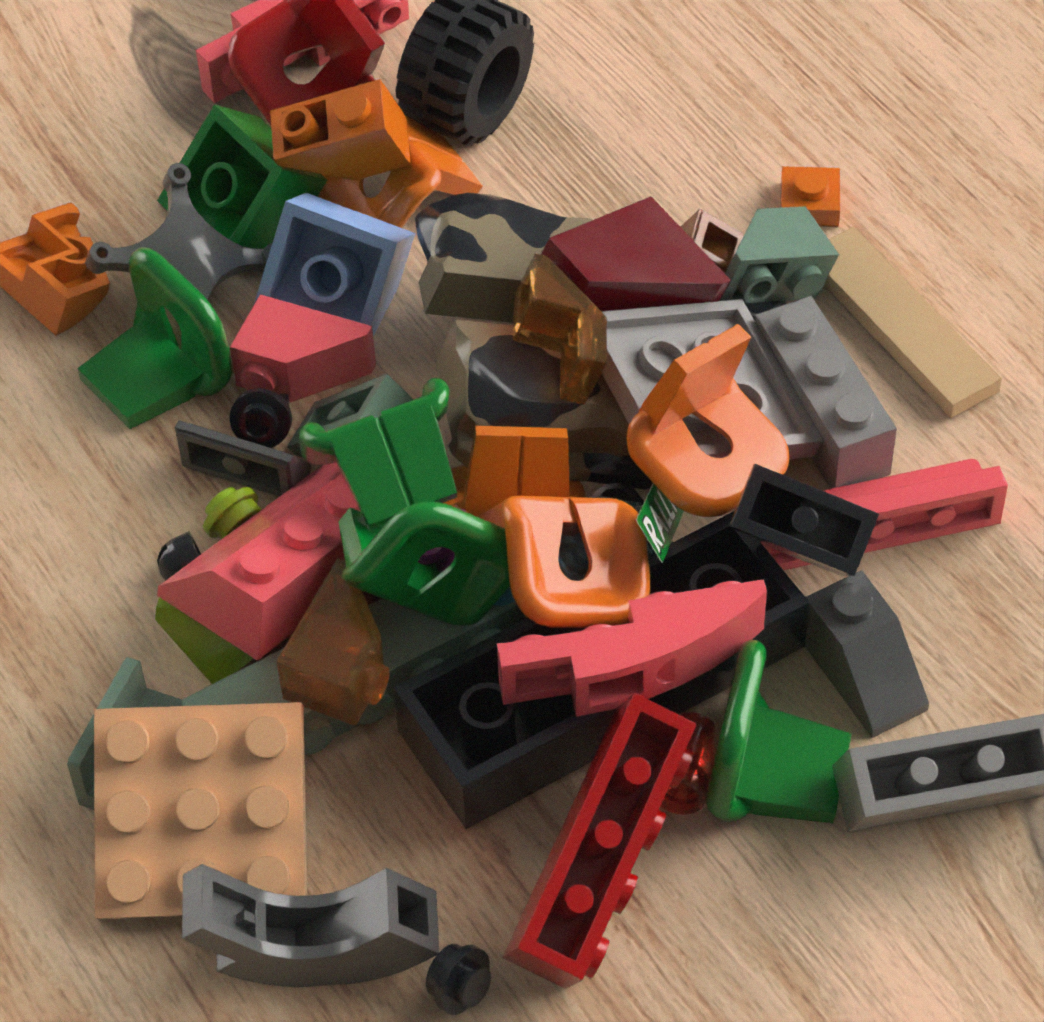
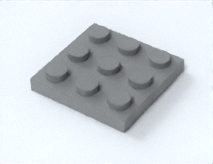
[578,299,824,460]

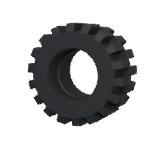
[396,0,534,146]

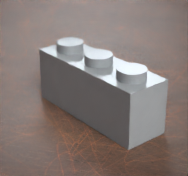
[755,296,897,488]
[832,714,1044,832]

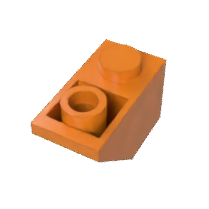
[270,79,411,180]

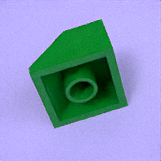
[157,104,328,249]

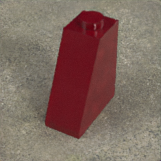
[528,196,731,324]

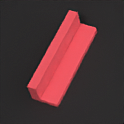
[761,459,1008,570]

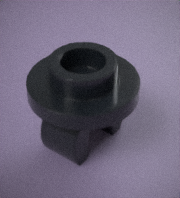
[229,388,292,448]

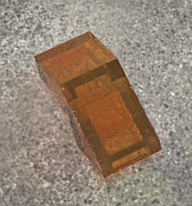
[513,253,607,405]

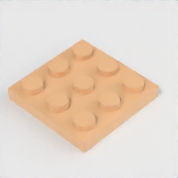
[94,702,307,919]

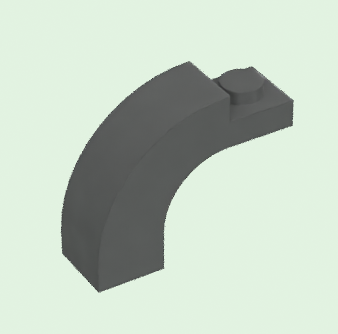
[182,864,439,987]

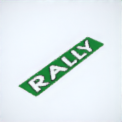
[636,483,684,562]

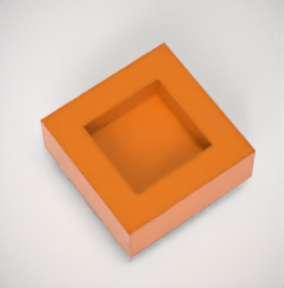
[780,166,840,227]

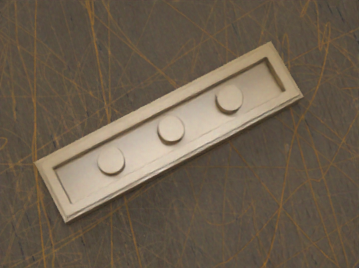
[824,226,1002,418]

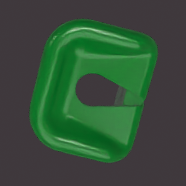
[77,247,233,429]
[299,378,457,529]
[339,501,510,626]
[705,640,851,824]

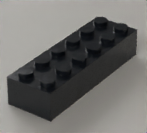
[393,511,809,829]

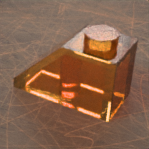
[276,558,390,726]

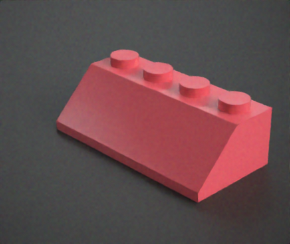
[157,462,361,661]

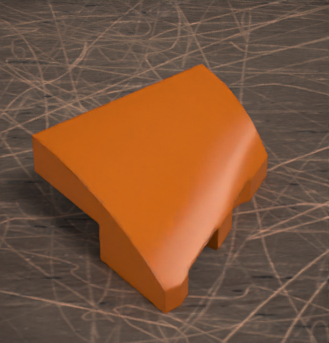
[0,202,110,336]

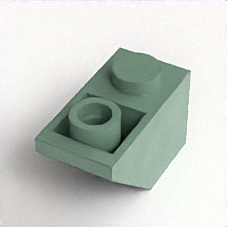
[719,206,839,303]

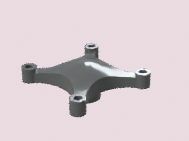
[85,163,272,300]

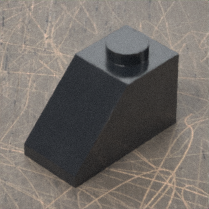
[729,464,879,576]

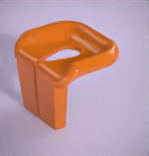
[318,116,483,228]
[626,324,790,517]
[444,426,586,517]
[479,496,650,628]

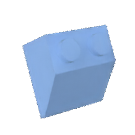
[253,193,416,336]

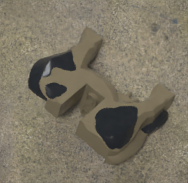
[415,193,653,490]

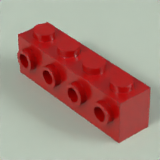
[502,693,697,989]

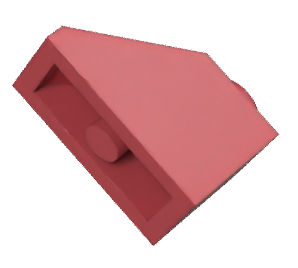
[230,294,376,402]

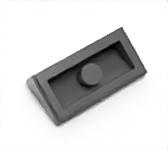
[175,420,311,496]

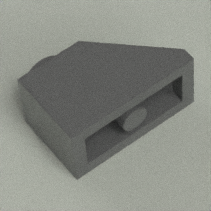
[805,570,929,738]

